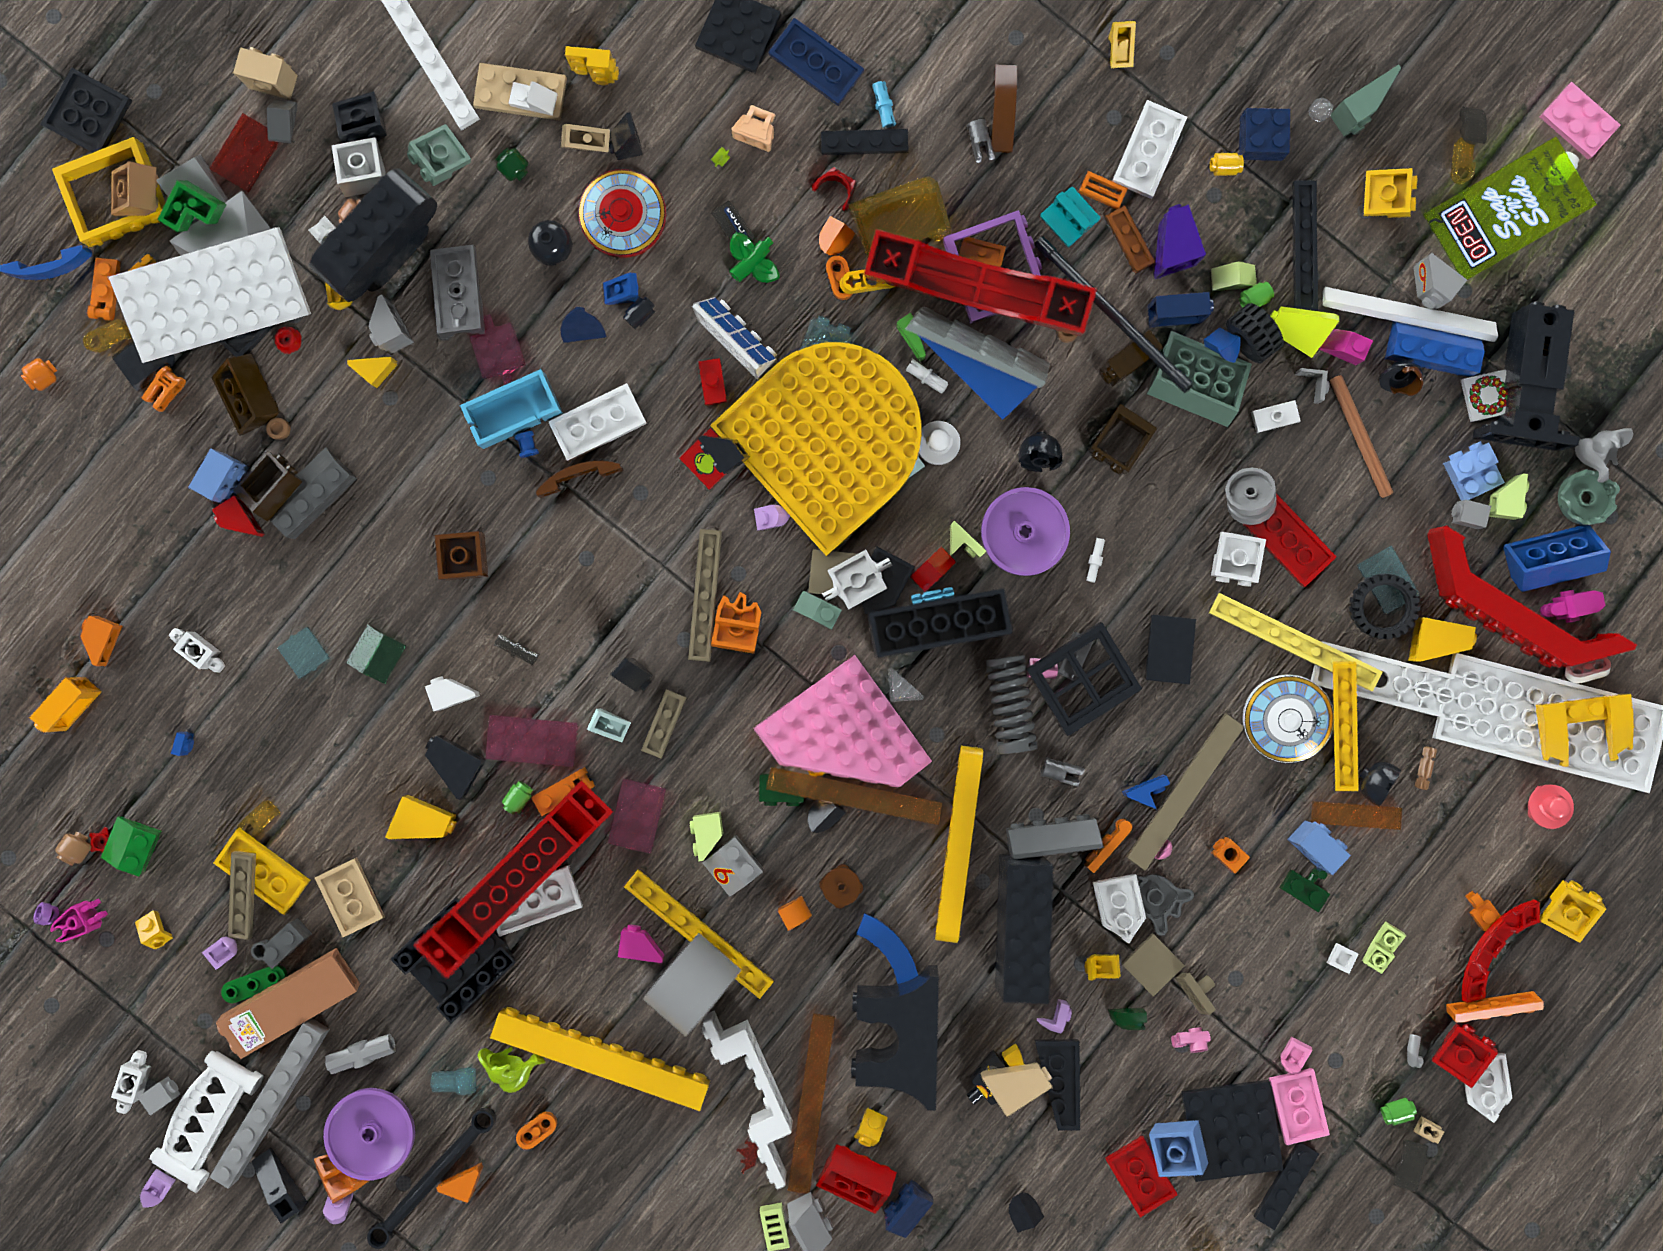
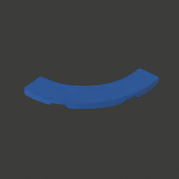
[857,913,918,984]

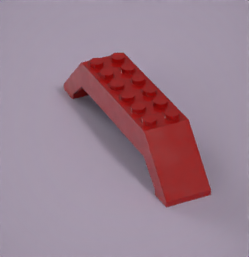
[1427,525,1637,668]
[414,780,613,978]

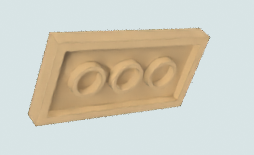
[473,63,567,121]

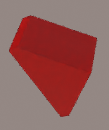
[910,546,956,592]

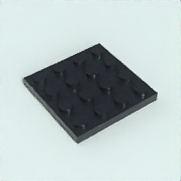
[1181,1079,1283,1182]

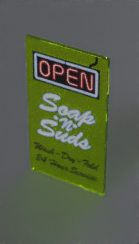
[1423,137,1597,280]

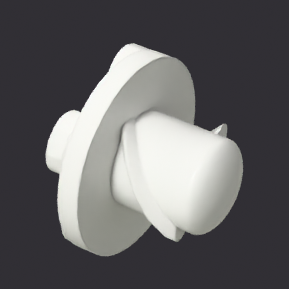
[919,421,960,465]

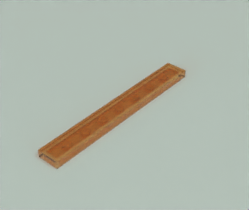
[766,767,942,825]
[788,1013,835,1194]

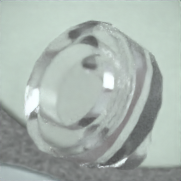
[1309,98,1334,122]

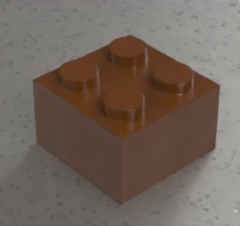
[435,531,488,581]

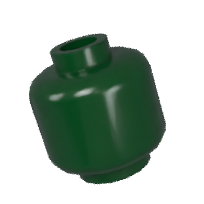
[496,148,529,181]

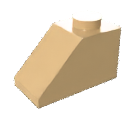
[561,124,610,152]

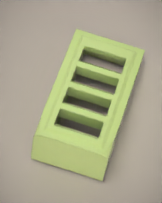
[760,1203,790,1251]

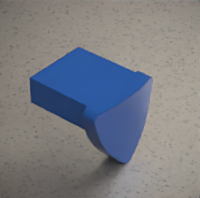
[1204,328,1240,363]

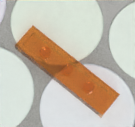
[1311,801,1402,830]

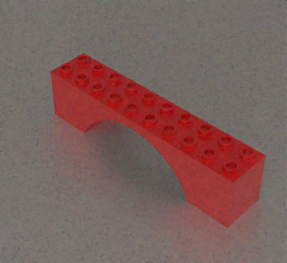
[864,229,1097,337]

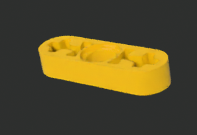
[840,270,895,294]

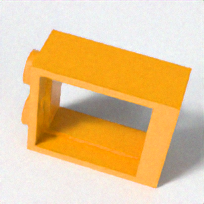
[29,677,102,732]

